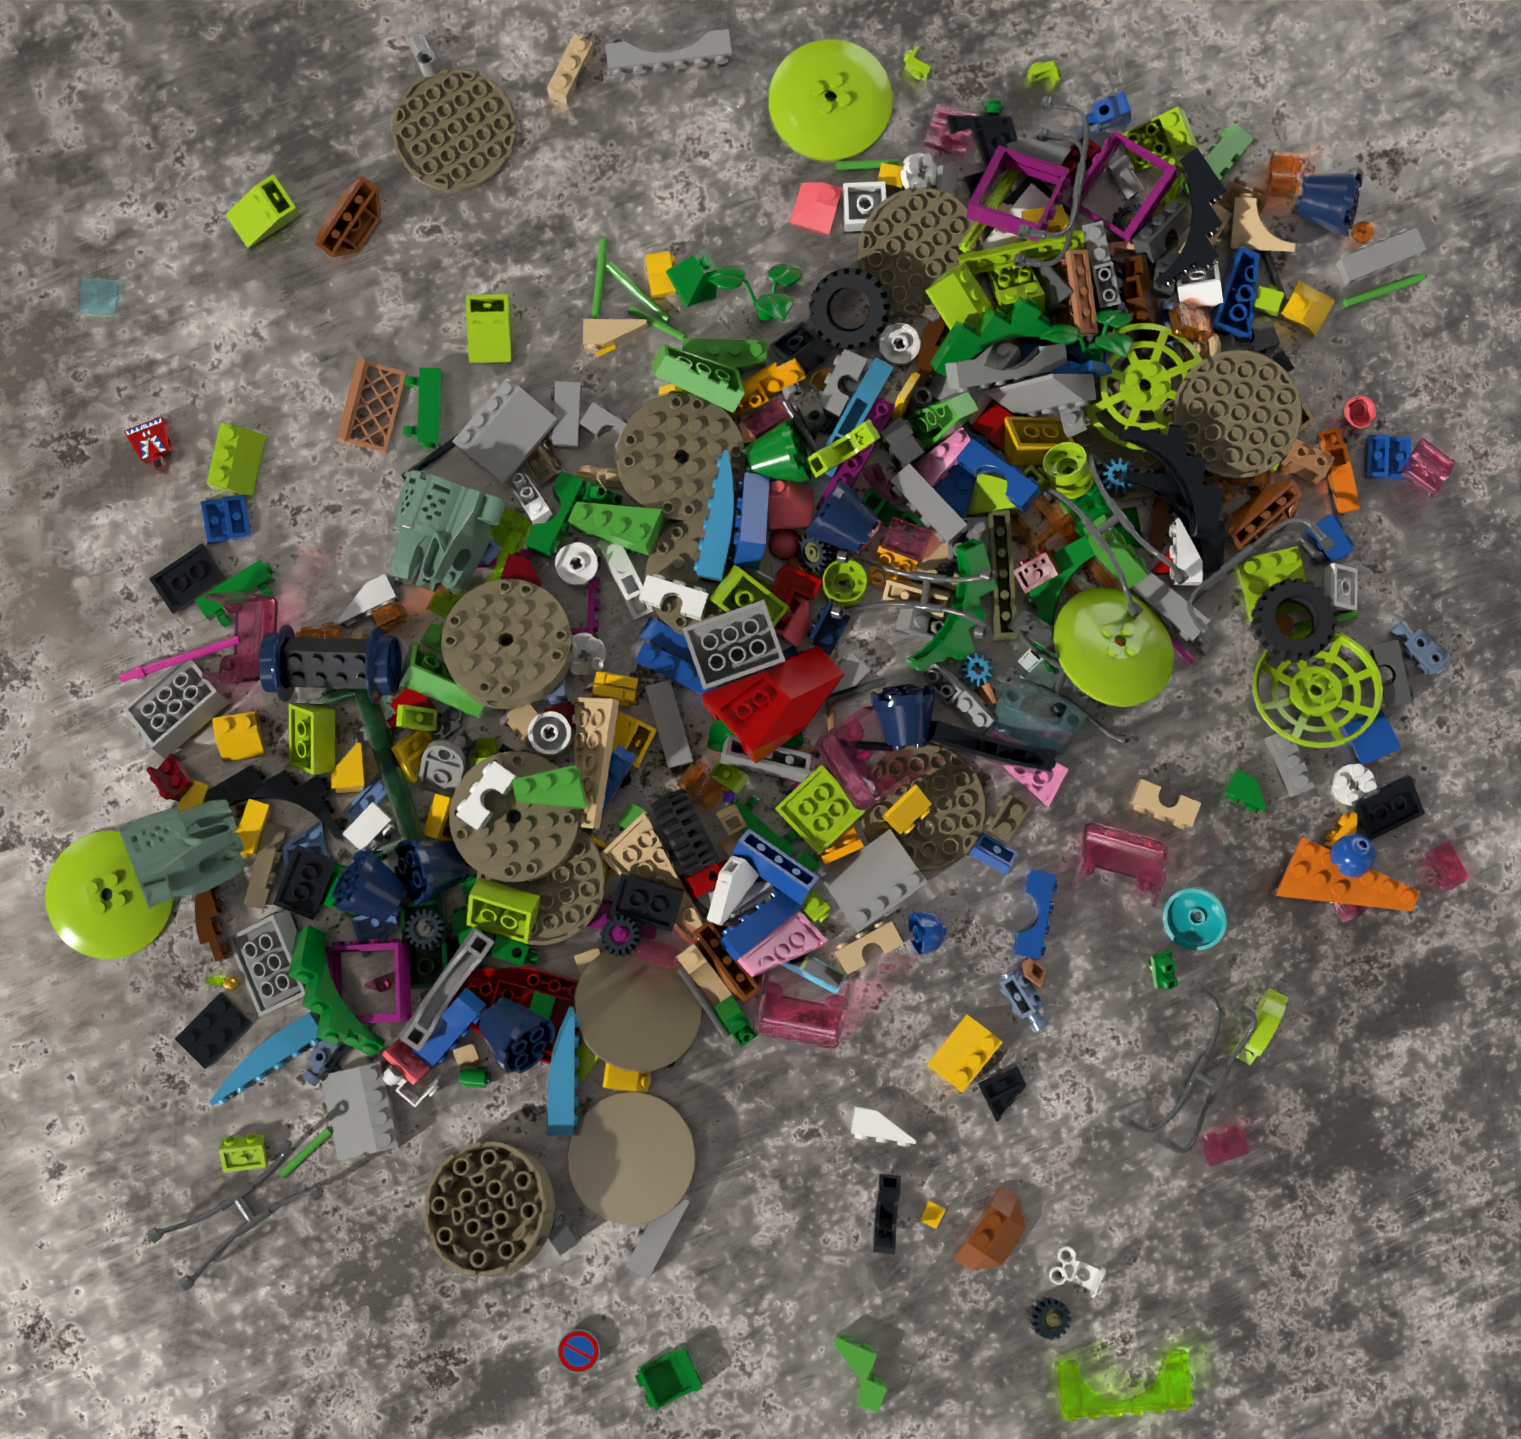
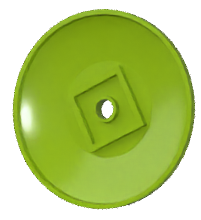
[769,39,893,161]
[1054,587,1174,707]
[45,831,174,959]

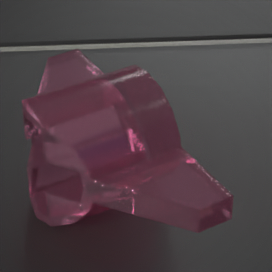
[365,971,395,992]

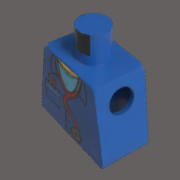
[1086,91,1131,131]

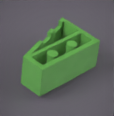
[1083,514,1148,589]
[512,765,589,810]

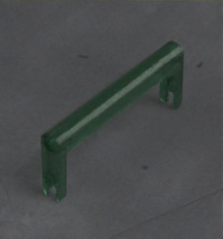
[306,688,426,862]

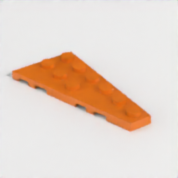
[1275,837,1420,911]

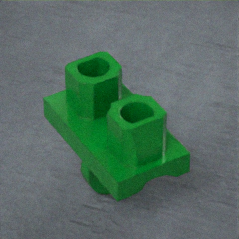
[582,481,623,506]
[1148,948,1178,990]

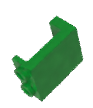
[635,1345,703,1411]

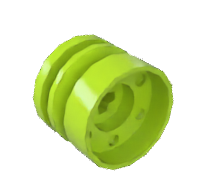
[1043,442,1094,499]
[823,560,867,608]

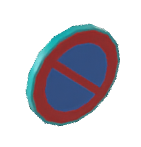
[557,1329,600,1374]

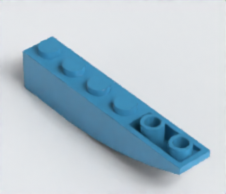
[825,357,894,478]
[694,450,735,582]
[547,1007,579,1136]
[210,1012,322,1106]

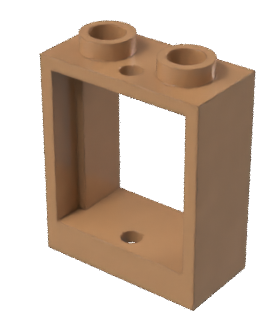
[1277,439,1335,486]

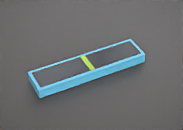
[781,954,847,995]

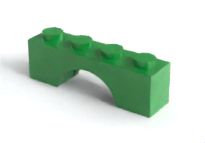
[526,471,586,559]

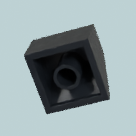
[769,321,831,375]

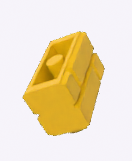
[592,671,639,708]

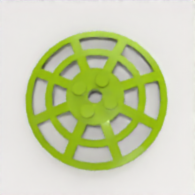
[1083,323,1203,450]
[1252,628,1383,748]

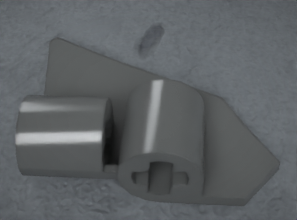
[1007,138,1072,166]
[1031,266,1074,317]

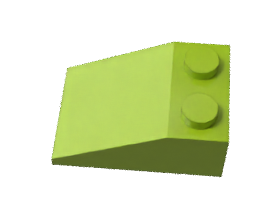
[709,565,789,627]

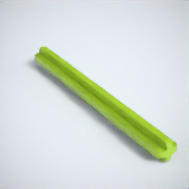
[959,169,1020,253]

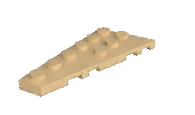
[571,697,619,829]

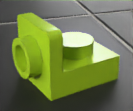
[469,738,498,767]
[802,889,831,922]

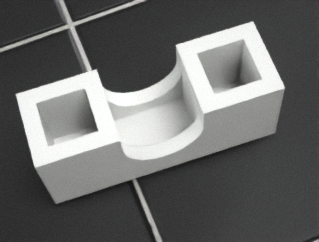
[639,574,709,621]
[456,761,518,831]

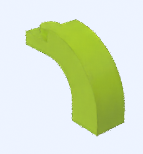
[805,419,881,478]
[1231,987,1288,1065]

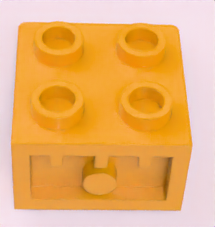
[867,537,922,590]
[820,824,864,865]

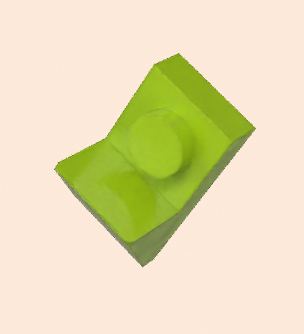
[396,705,438,731]
[708,759,750,794]

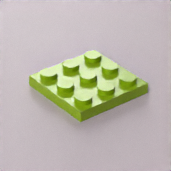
[1237,546,1307,622]
[775,764,865,855]

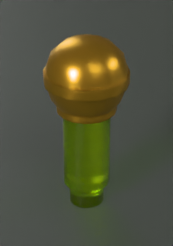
[206,976,239,991]

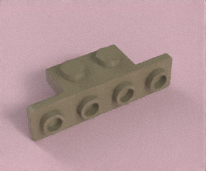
[244,822,287,909]

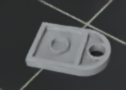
[417,740,466,798]

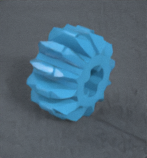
[1100,458,1134,494]
[959,651,995,688]

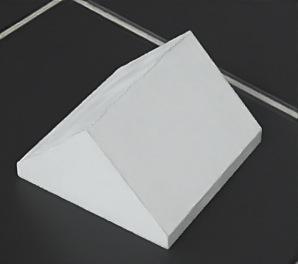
[1324,563,1357,611]

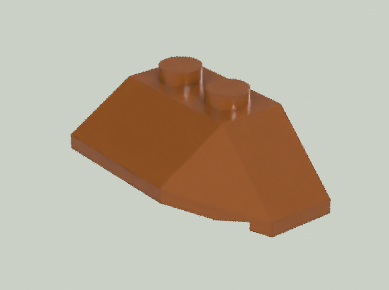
[315,176,381,257]
[1228,479,1303,550]
[692,921,763,1002]
[953,1185,1026,1271]

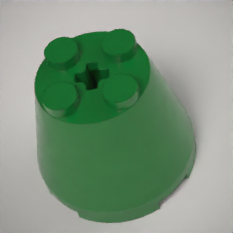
[742,419,812,483]

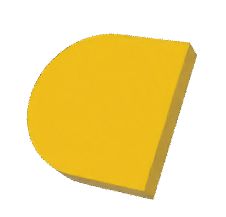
[893,372,920,419]

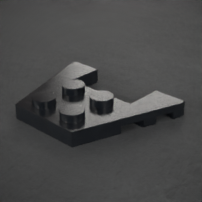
[945,115,1018,195]

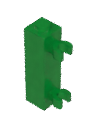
[403,368,443,450]
[195,559,275,628]
[724,794,798,857]

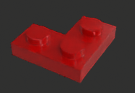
[771,564,822,606]

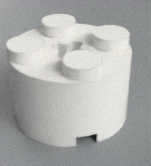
[528,711,573,757]

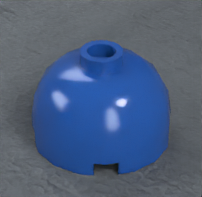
[1330,833,1376,878]
[908,911,946,955]

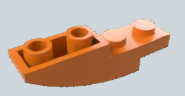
[1317,427,1360,514]

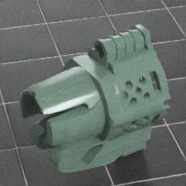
[389,470,508,592]
[118,800,244,909]

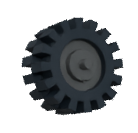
[405,909,448,950]

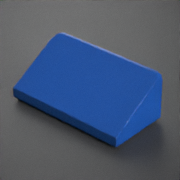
[970,832,1019,875]

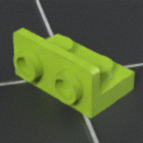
[219,1133,268,1173]

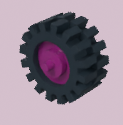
[600,915,641,957]

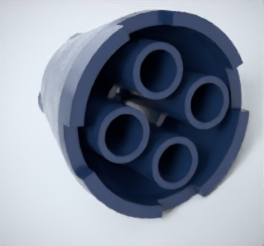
[1296,172,1363,237]
[805,480,881,555]
[870,684,935,750]
[394,839,469,905]
[332,848,409,921]
[479,996,555,1074]

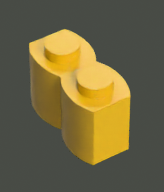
[645,251,677,299]

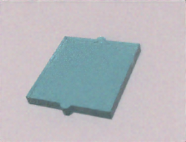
[78,279,120,315]

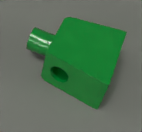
[488,934,540,966]

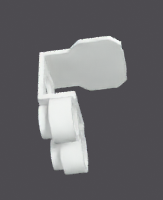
[383,1063,441,1107]
[1049,1246,1106,1298]

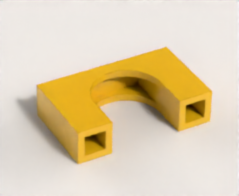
[178,780,273,857]

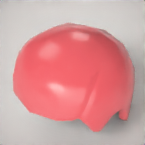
[1344,395,1376,429]
[768,529,801,560]

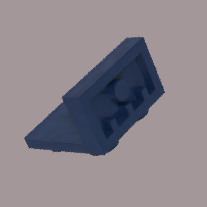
[807,600,851,655]

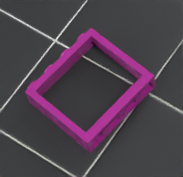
[1067,131,1180,245]
[967,146,1071,242]
[519,549,601,637]
[325,938,412,1023]

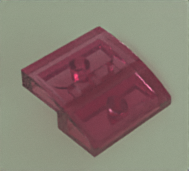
[924,104,976,158]
[1400,438,1455,499]
[861,463,904,502]

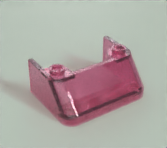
[201,592,278,685]
[816,706,919,810]
[1072,823,1167,907]
[754,969,851,1049]

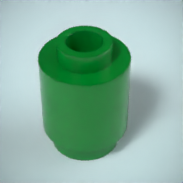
[459,1066,491,1088]

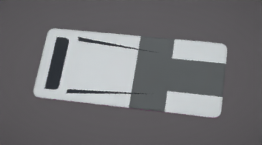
[1005,649,1043,679]

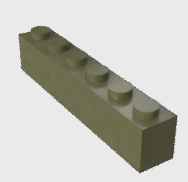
[986,510,1018,641]

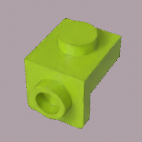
[904,45,932,81]
[1027,60,1061,87]

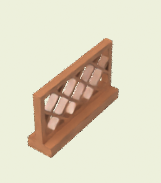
[1051,250,1099,337]
[337,357,407,453]

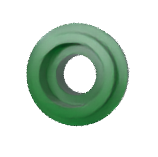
[984,100,1005,115]

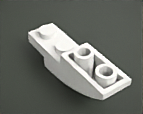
[597,540,653,620]

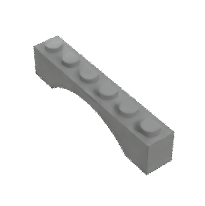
[605,29,732,77]
[945,343,1067,393]
[399,927,494,1051]

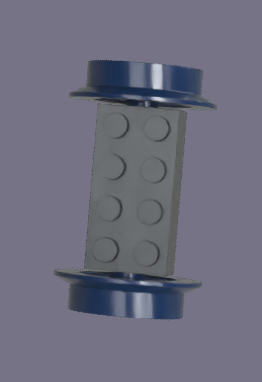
[259,624,402,704]

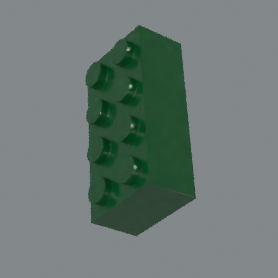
[400,900,450,989]

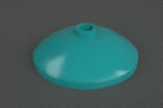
[1163,887,1228,951]

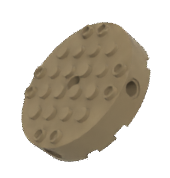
[616,393,745,523]
[645,514,774,636]
[441,579,573,709]
[449,751,582,883]
[424,1142,555,1277]

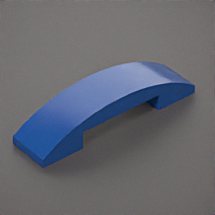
[639,617,695,666]

